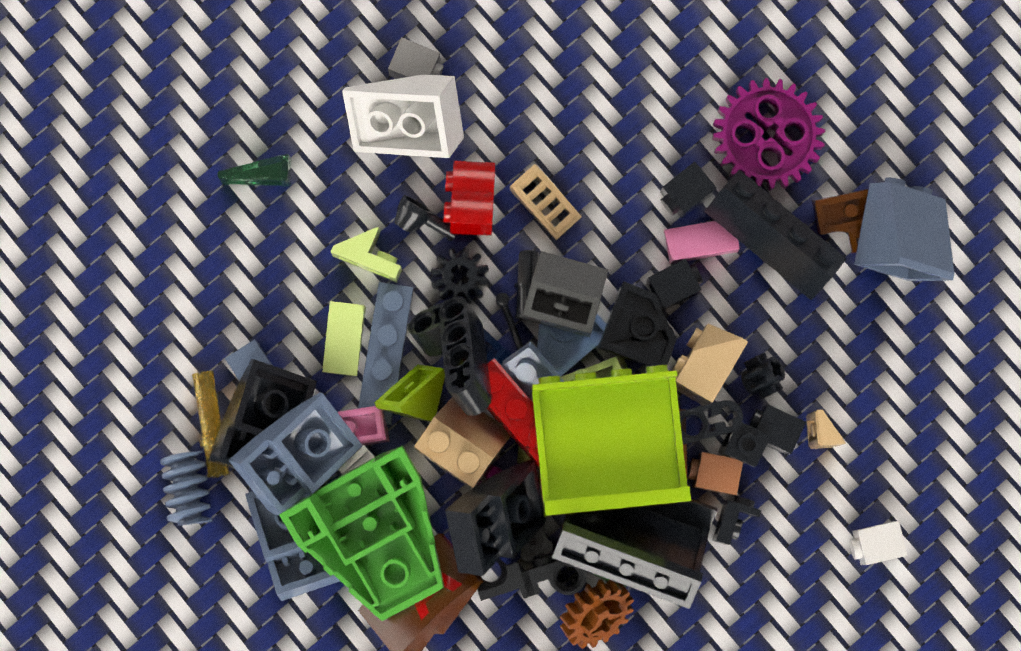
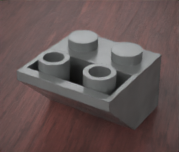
[522,251,608,338]

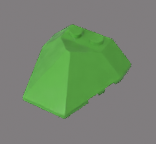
[279,445,444,621]

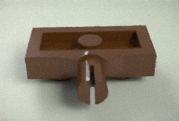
[812,189,869,253]

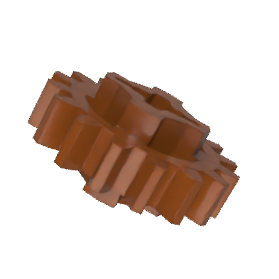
[560,579,634,649]

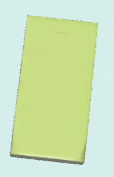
[322,301,366,376]

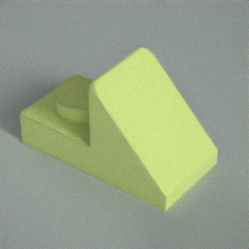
[331,227,402,283]

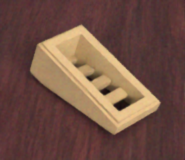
[510,164,582,241]

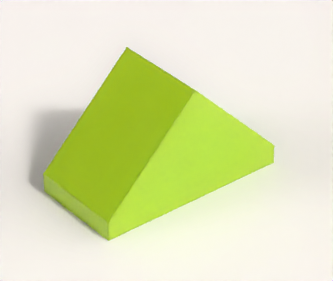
[374,364,445,422]

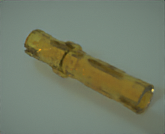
[192,371,230,478]

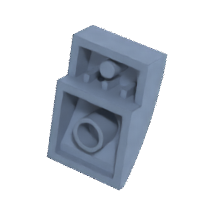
[229,392,363,515]
[245,491,340,601]

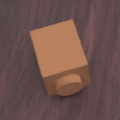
[688,452,743,496]

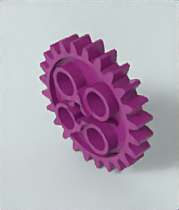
[712,78,826,191]

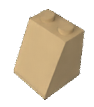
[414,397,511,489]

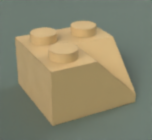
[671,324,748,406]

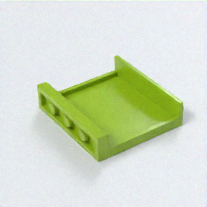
[531,365,691,516]

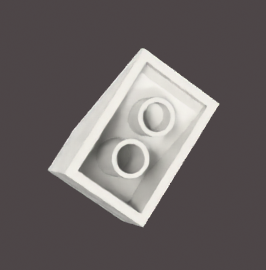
[342,74,464,158]

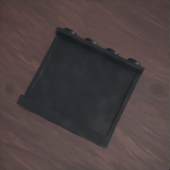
[552,498,718,609]

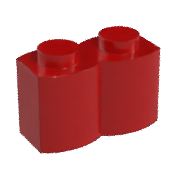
[443,161,495,236]

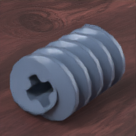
[160,451,213,526]

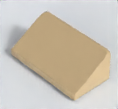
[806,410,846,449]

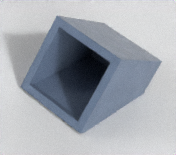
[854,177,954,281]

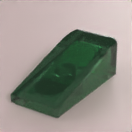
[218,154,291,186]

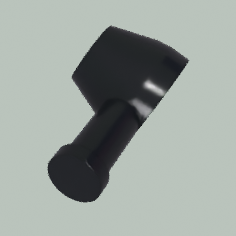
[394,195,456,242]

